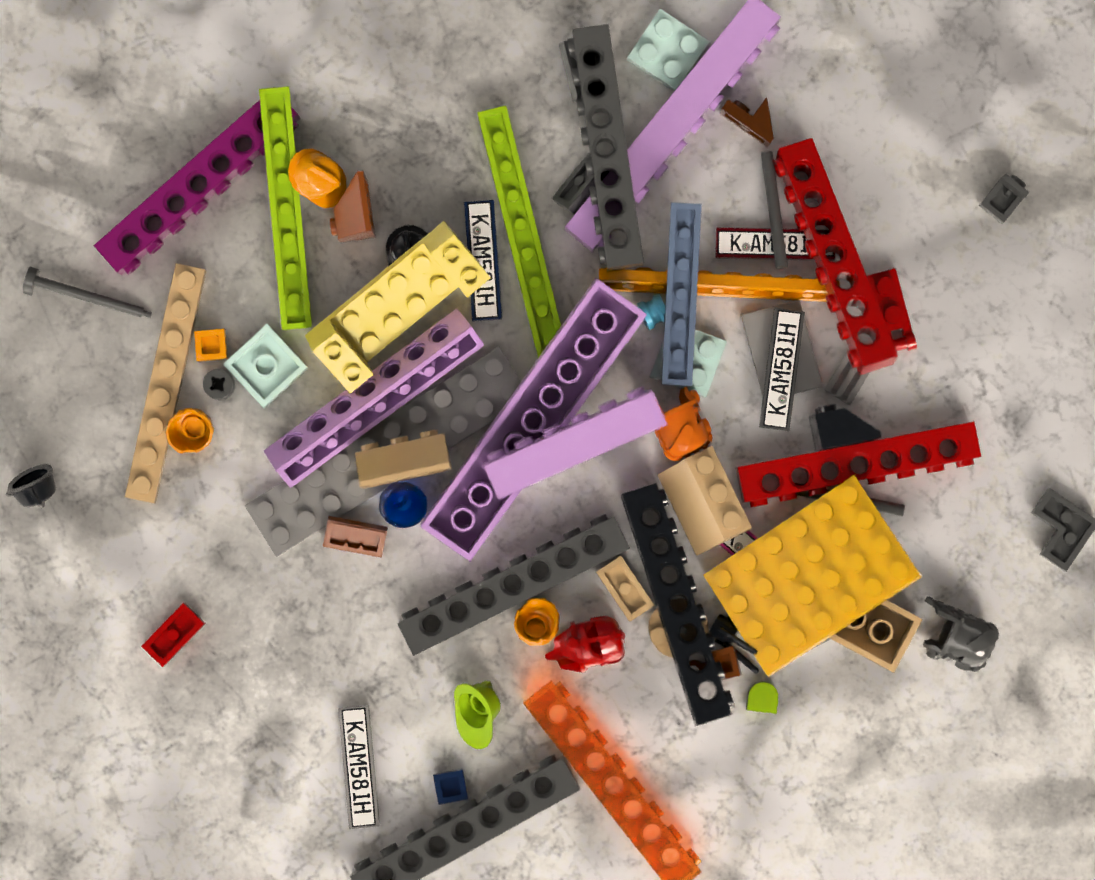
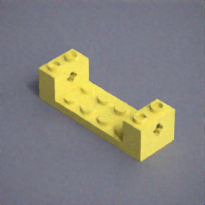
[305,221,490,393]

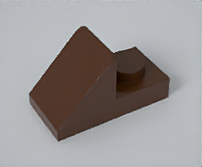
[719,97,774,148]

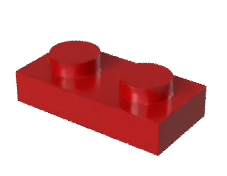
[141,603,206,667]

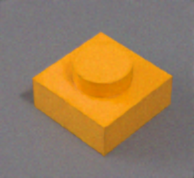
[194,329,228,362]

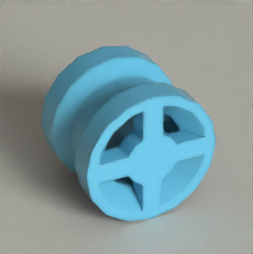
[637,293,665,330]

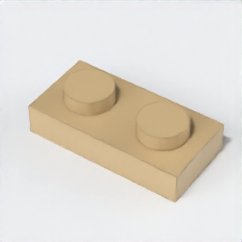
[596,555,654,622]

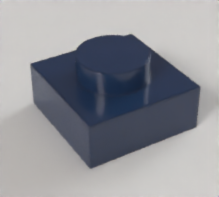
[433,769,468,805]

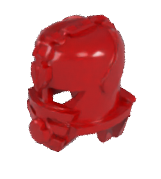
[545,616,625,673]

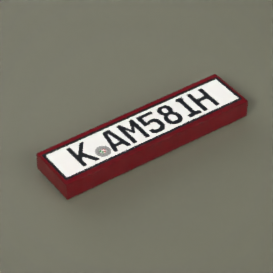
[715,228,835,261]

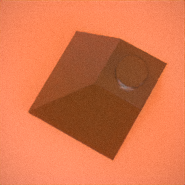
[330,171,376,243]

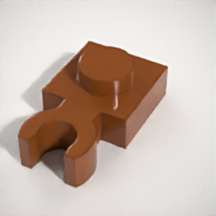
[689,646,742,680]

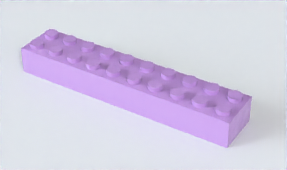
[421,278,647,561]

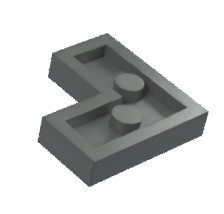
[1031,488,1095,572]

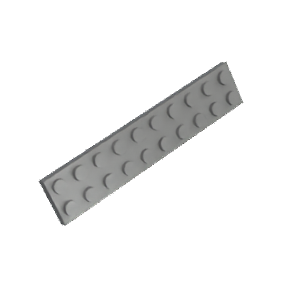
[245,347,521,557]

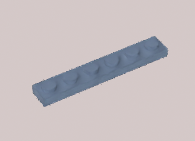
[662,202,702,386]

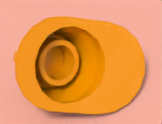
[288,148,346,208]

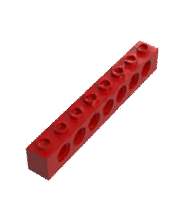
[773,138,898,375]
[735,422,981,508]

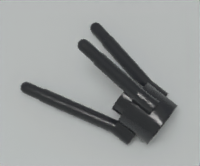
[709,614,759,674]

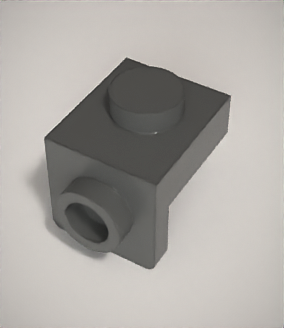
[979,174,1029,224]

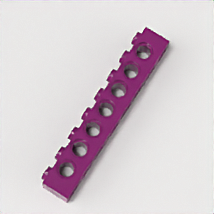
[93,87,301,275]

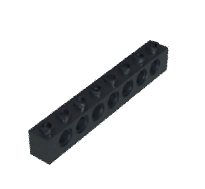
[621,483,735,726]

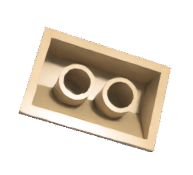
[355,429,453,489]
[657,446,752,556]
[829,600,922,673]

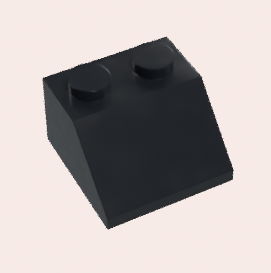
[809,404,882,452]

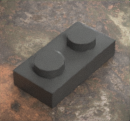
[552,152,609,215]

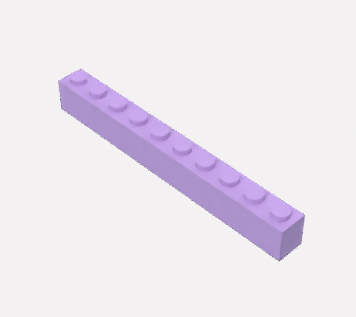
[565,0,781,253]

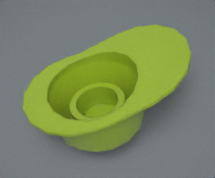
[454,681,501,749]

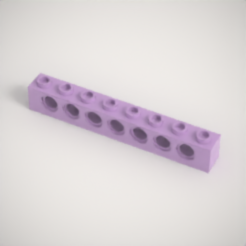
[264,308,484,488]

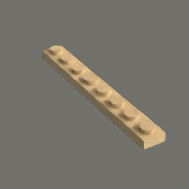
[125,263,206,504]

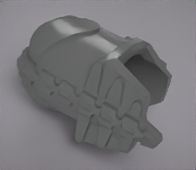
[923,596,999,672]

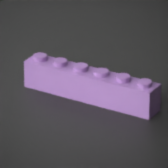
[483,387,667,500]

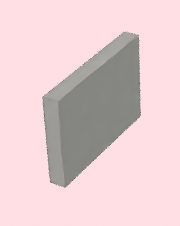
[741,300,823,396]

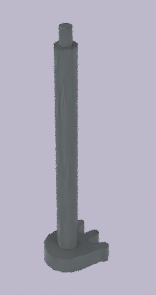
[23,266,152,318]

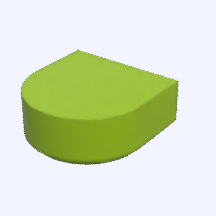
[746,682,778,714]

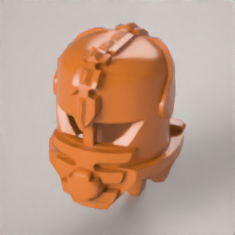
[655,386,713,461]

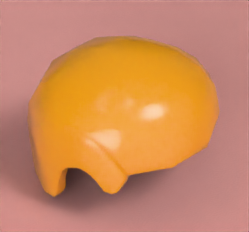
[165,408,214,454]
[514,598,560,646]

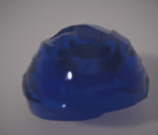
[379,482,428,528]

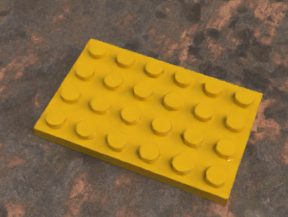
[703,475,922,677]

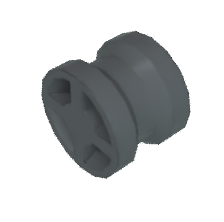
[203,369,235,400]

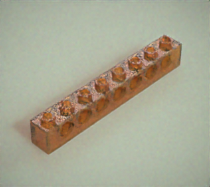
[523,679,702,880]

